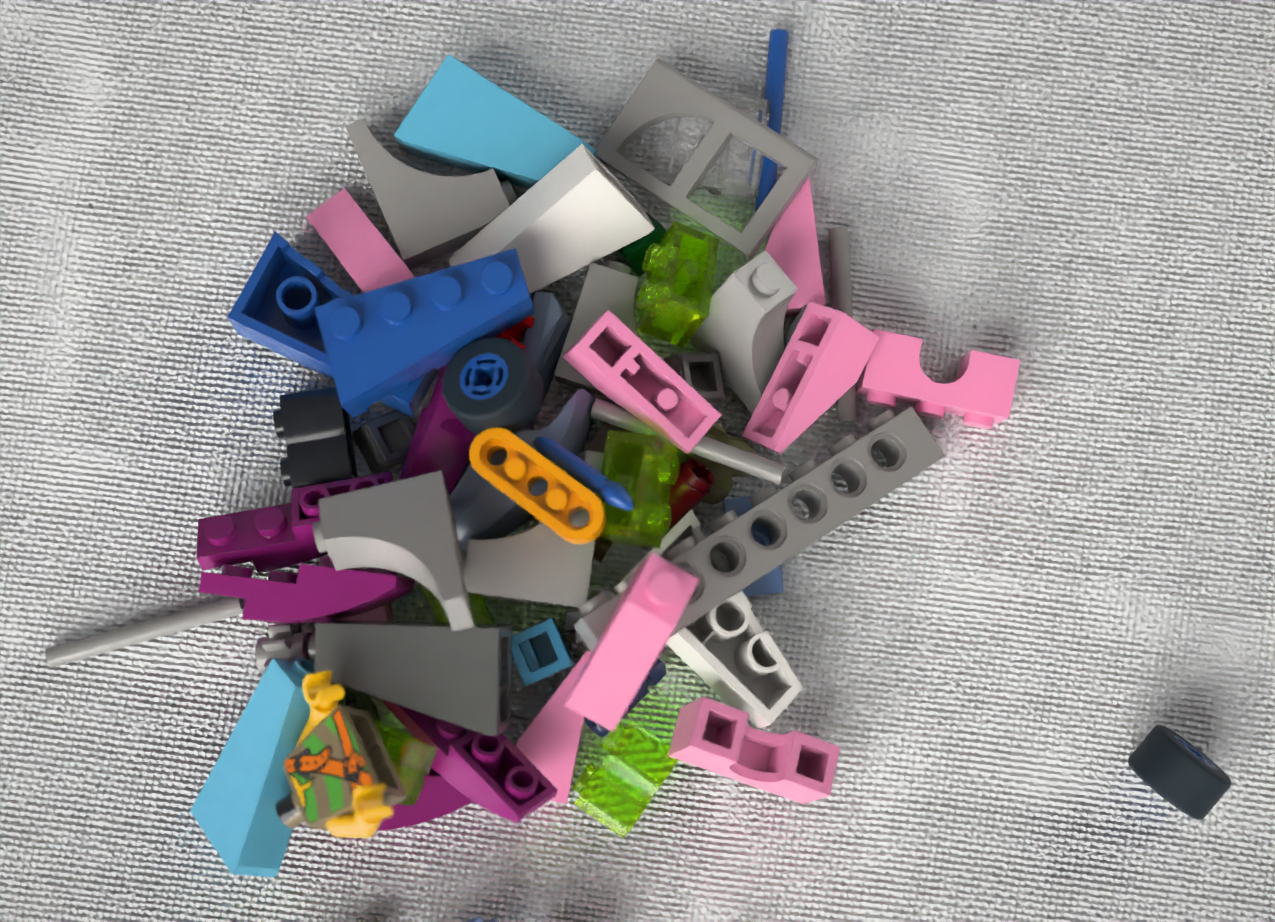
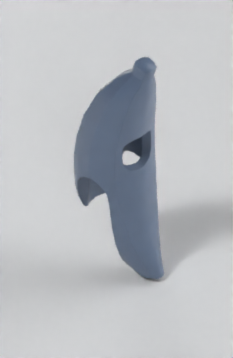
[450,291,596,549]

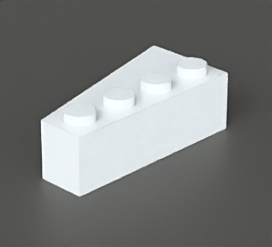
[612,509,803,729]

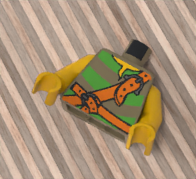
[275,669,408,837]

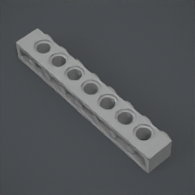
[574,406,945,653]

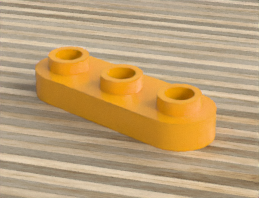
[469,428,606,544]

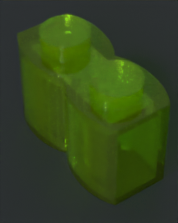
[571,718,678,839]

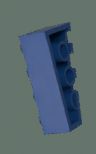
[227,231,436,418]
[314,248,535,418]

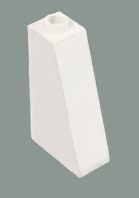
[448,144,655,294]

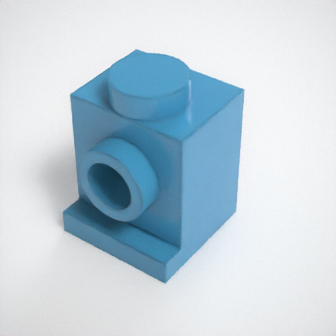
[511,618,574,686]

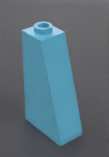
[394,54,597,189]
[190,658,315,877]

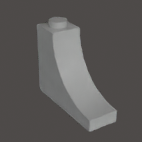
[345,119,517,270]
[682,250,798,414]
[554,260,638,399]
[460,451,607,607]
[313,470,474,631]

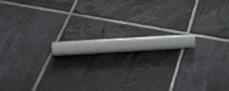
[828,227,858,423]
[591,398,787,485]
[45,597,244,668]

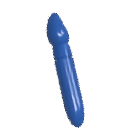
[533,436,634,511]

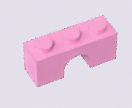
[856,329,1020,429]
[668,697,840,804]

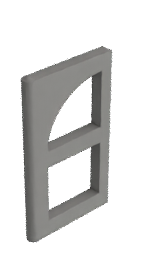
[595,59,819,259]

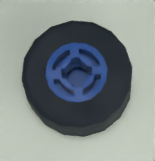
[442,337,544,435]
[1128,724,1231,820]

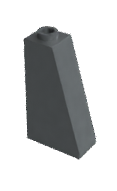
[309,620,512,735]

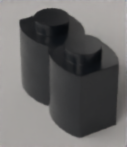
[273,387,358,489]

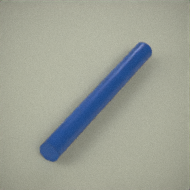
[754,29,789,214]

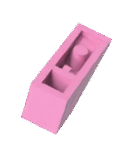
[764,177,826,317]
[306,188,415,293]
[742,301,879,454]
[562,310,721,454]
[564,553,699,731]
[516,649,591,804]

